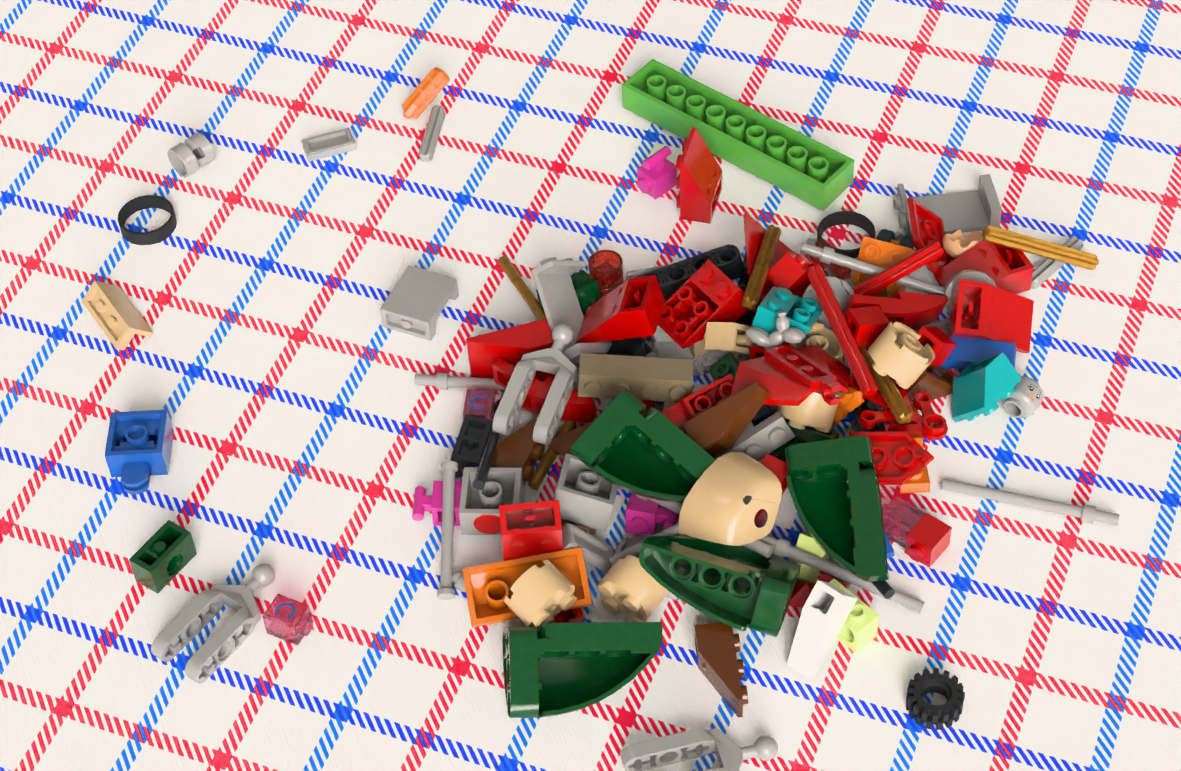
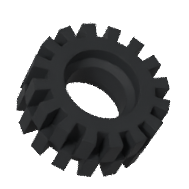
[906,668,965,730]

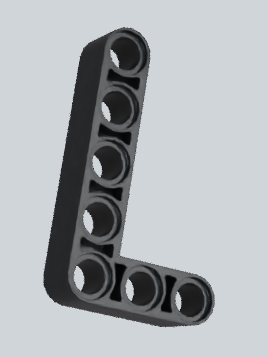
[615,244,745,354]

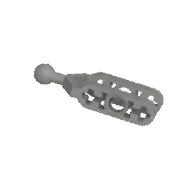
[492,324,577,445]
[151,563,275,684]
[620,728,778,771]

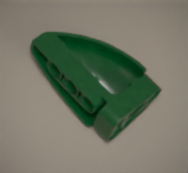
[570,389,715,503]
[785,436,889,582]
[639,536,801,637]
[502,622,663,718]

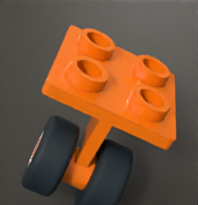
[852,229,917,298]

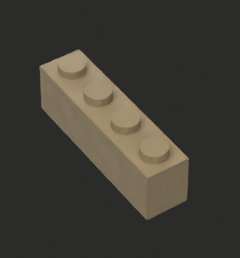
[578,353,693,402]

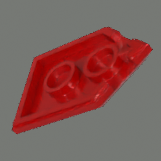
[906,197,949,274]
[849,431,934,485]

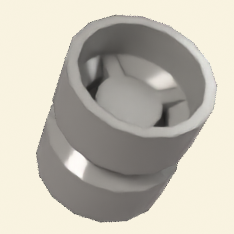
[167,132,216,178]

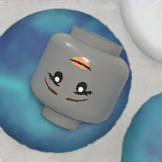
[1001,376,1044,418]

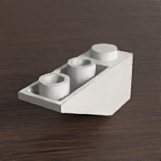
[787,580,857,680]

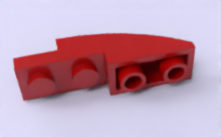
[842,291,949,330]
[492,358,595,422]
[661,373,735,434]

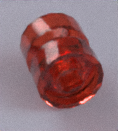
[588,250,624,298]

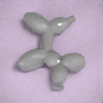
[746,311,805,349]

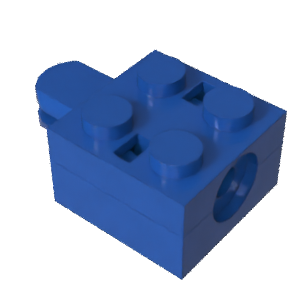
[105,410,174,495]

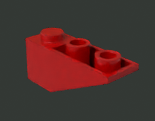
[767,252,830,294]

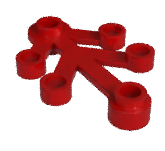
[848,375,948,440]

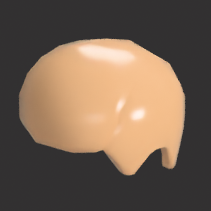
[942,229,983,259]

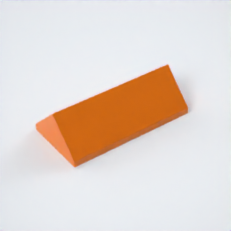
[462,547,592,627]

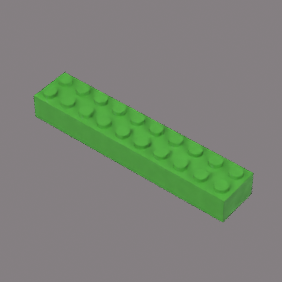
[622,59,855,211]

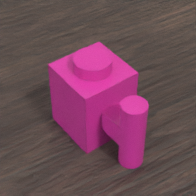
[637,146,677,200]
[412,480,462,526]
[625,493,680,535]

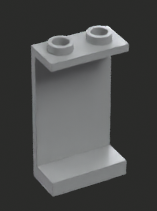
[893,174,1002,236]
[532,257,612,363]

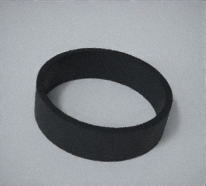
[118,195,177,245]
[817,211,876,259]

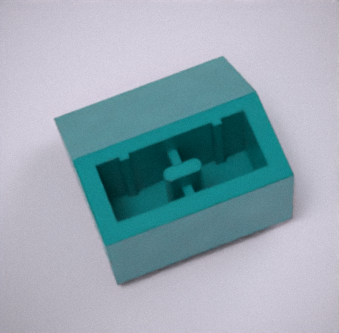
[751,286,823,342]
[952,352,1022,423]

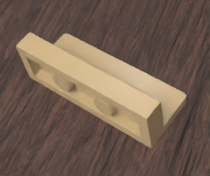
[82,281,153,350]

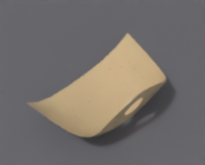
[678,452,782,546]

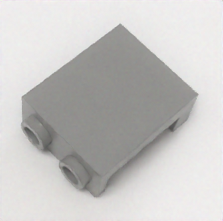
[380,265,459,341]

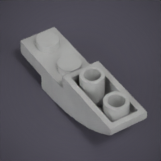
[714,411,795,461]

